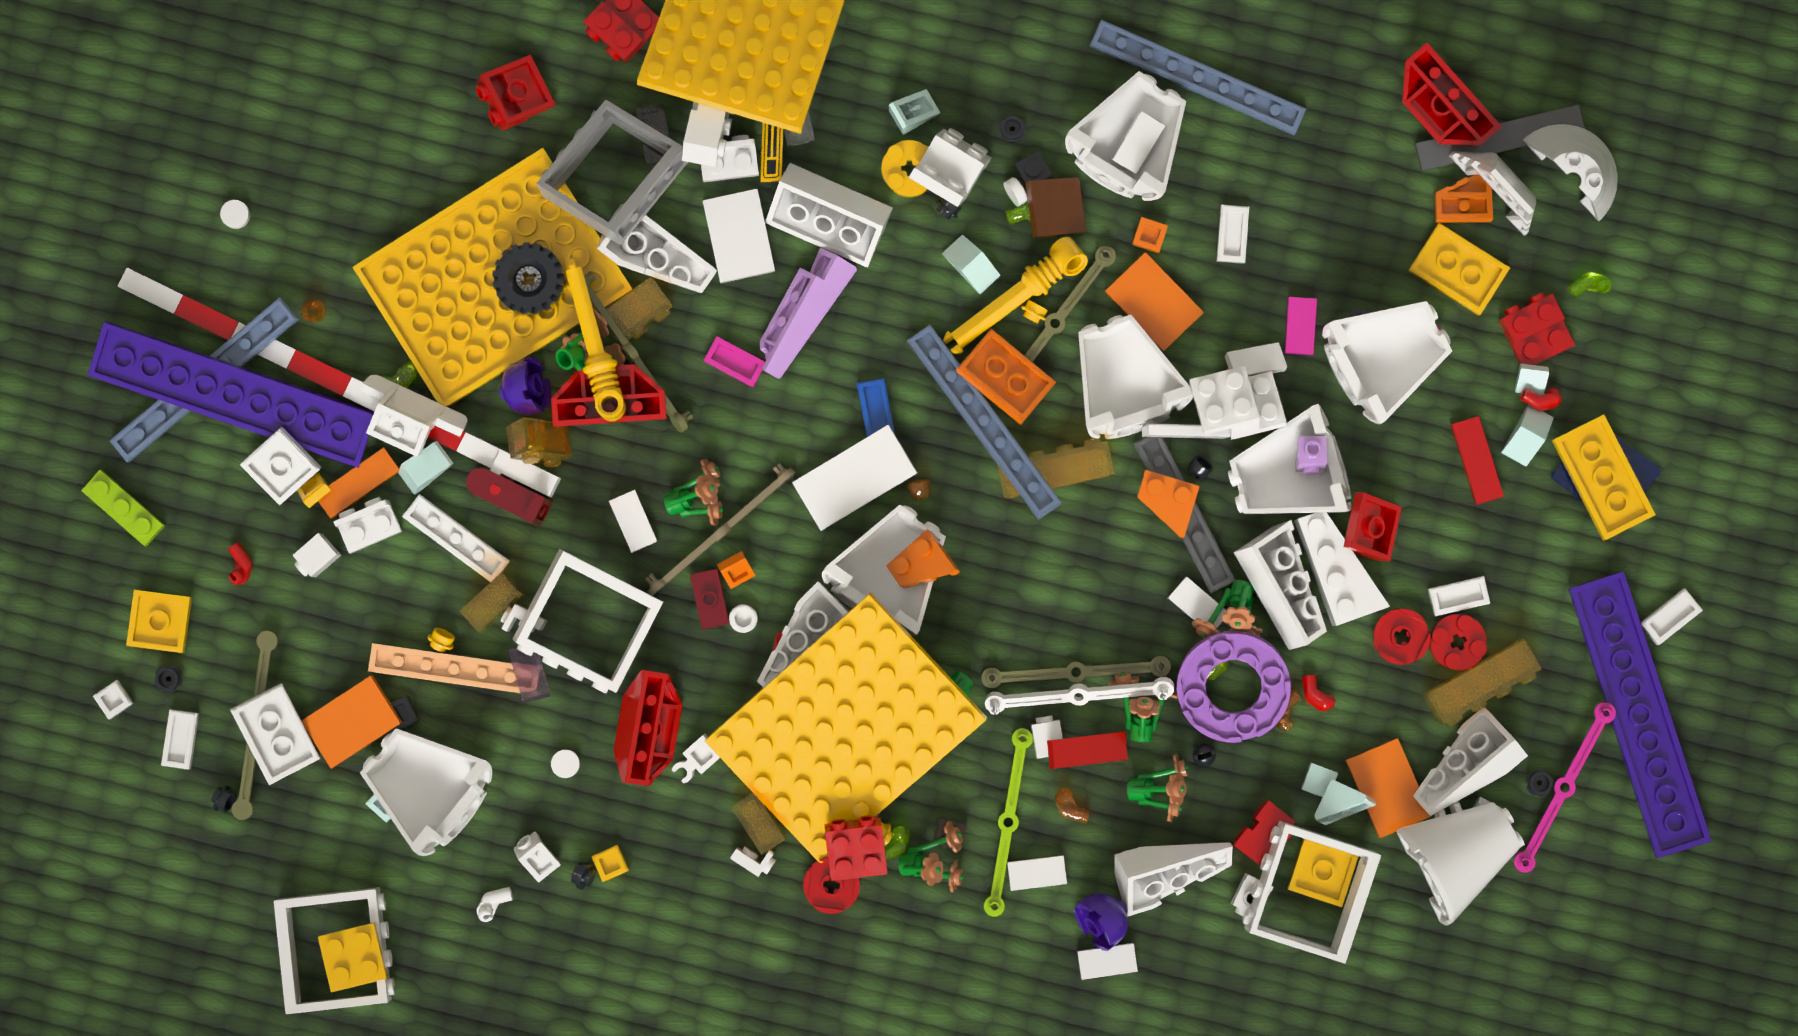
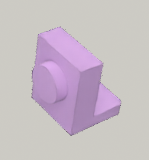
[1295,436,1327,476]

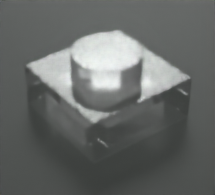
[784,112,815,147]

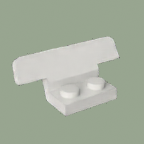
[359,375,468,457]

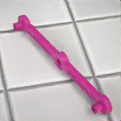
[1514,702,1616,873]

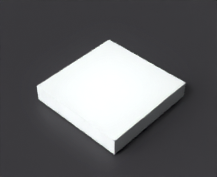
[240,426,321,505]

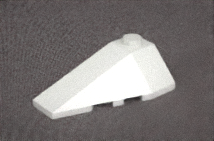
[596,204,718,293]
[757,582,850,687]
[1413,706,1528,816]
[1114,842,1233,916]

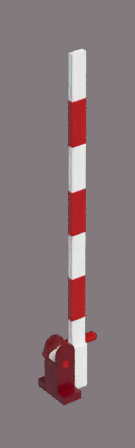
[118,268,561,527]

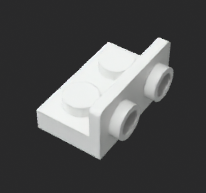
[701,135,759,182]
[334,497,402,554]

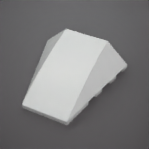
[1449,151,1536,236]

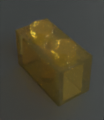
[606,276,673,339]
[506,417,572,467]
[459,573,524,632]
[731,791,787,855]

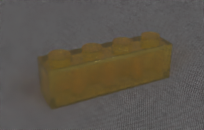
[996,437,1115,500]
[1422,639,1542,726]

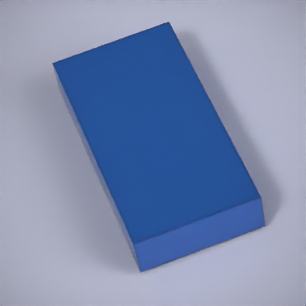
[857,378,895,437]

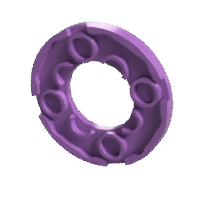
[1177,631,1291,743]

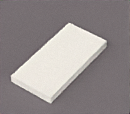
[792,425,917,531]

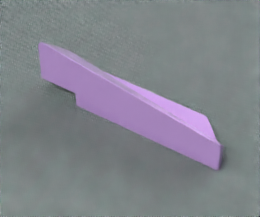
[760,248,857,379]

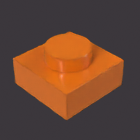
[1132,217,1168,253]
[717,551,756,589]

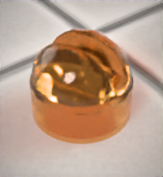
[301,300,326,323]
[907,479,931,500]

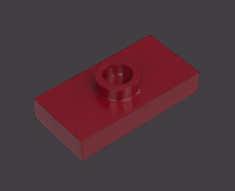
[690,569,730,630]

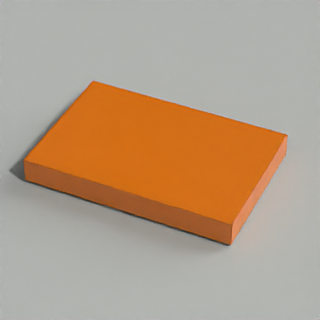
[1105,252,1204,352]
[956,329,1056,425]
[301,675,403,768]
[1345,738,1431,838]

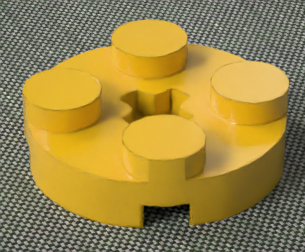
[881,140,928,197]

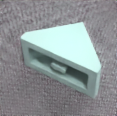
[889,89,940,135]
[942,235,1000,295]
[1501,405,1554,466]
[398,441,454,495]
[1314,779,1377,825]

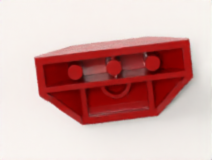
[1402,43,1502,146]
[551,364,667,427]
[613,670,682,786]

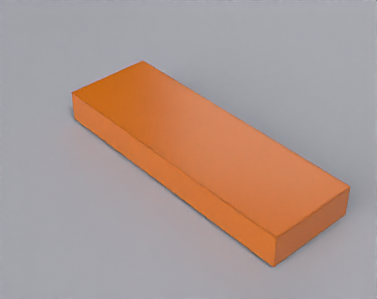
[318,447,400,519]

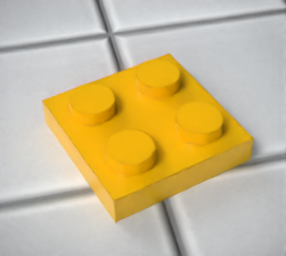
[126,590,192,653]
[1287,838,1359,907]
[318,922,388,992]

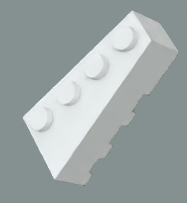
[682,102,734,167]
[1294,512,1390,626]
[1234,520,1327,650]

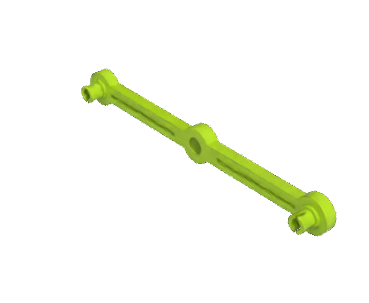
[984,728,1033,917]

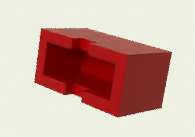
[1231,799,1295,866]

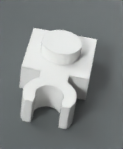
[672,734,720,783]

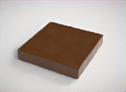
[1025,177,1086,238]

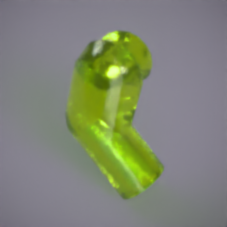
[1005,204,1031,225]
[884,825,910,860]

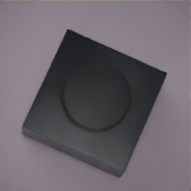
[1014,151,1052,186]

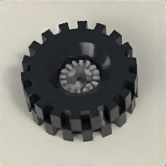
[492,242,566,316]

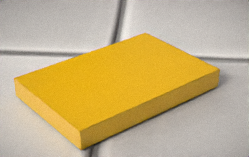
[1408,223,1510,316]

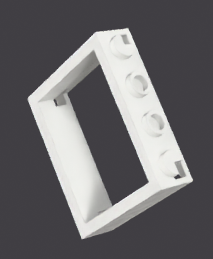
[512,549,663,693]
[1243,821,1381,963]
[274,887,395,1014]

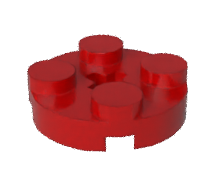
[1373,609,1431,665]
[1429,614,1487,670]
[803,857,860,914]

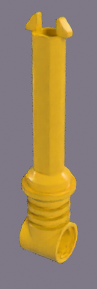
[943,237,1088,354]
[566,258,626,421]

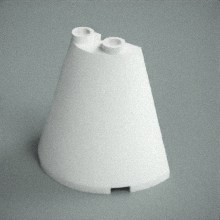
[1065,71,1186,201]
[1523,124,1618,221]
[1322,301,1452,424]
[1078,315,1193,439]
[1228,404,1352,514]
[822,505,946,636]
[360,729,492,856]
[1396,802,1524,926]

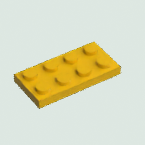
[1552,414,1655,541]

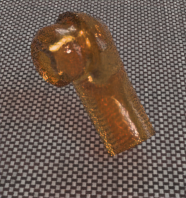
[1275,689,1302,732]
[1055,788,1090,824]

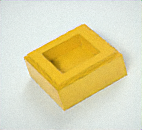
[297,472,331,508]
[591,845,629,882]

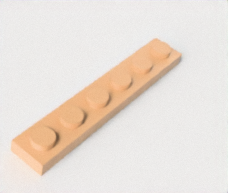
[368,643,541,695]

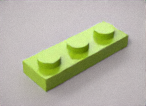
[81,470,165,546]

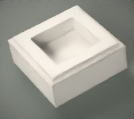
[93,680,134,719]

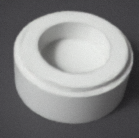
[1004,177,1027,207]
[220,200,250,229]
[729,605,758,633]
[551,749,580,778]

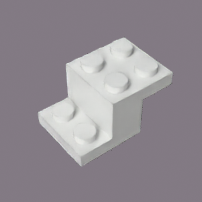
[909,128,992,207]
[1190,366,1287,440]

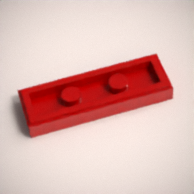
[1451,416,1504,505]
[1047,732,1128,769]

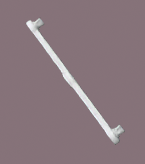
[985,677,1174,715]

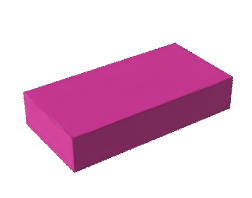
[1284,297,1317,356]
[704,336,765,388]

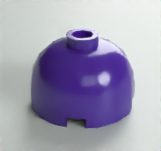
[499,357,552,415]
[1074,893,1128,951]

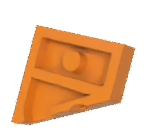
[1434,174,1493,223]
[1137,470,1200,538]
[886,529,960,589]

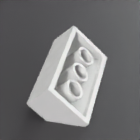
[765,163,893,268]

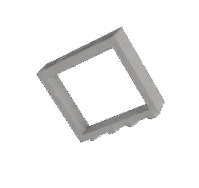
[536,100,688,245]

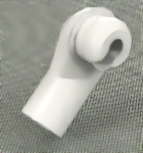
[477,887,513,922]

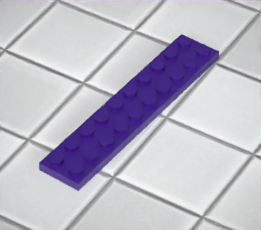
[88,321,374,468]
[1568,571,1711,858]

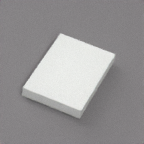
[703,189,775,283]
[230,683,320,785]

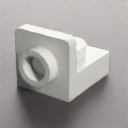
[501,604,547,632]
[513,832,561,883]
[730,847,776,877]

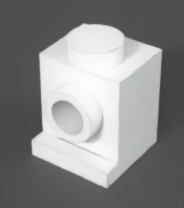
[1231,873,1273,916]

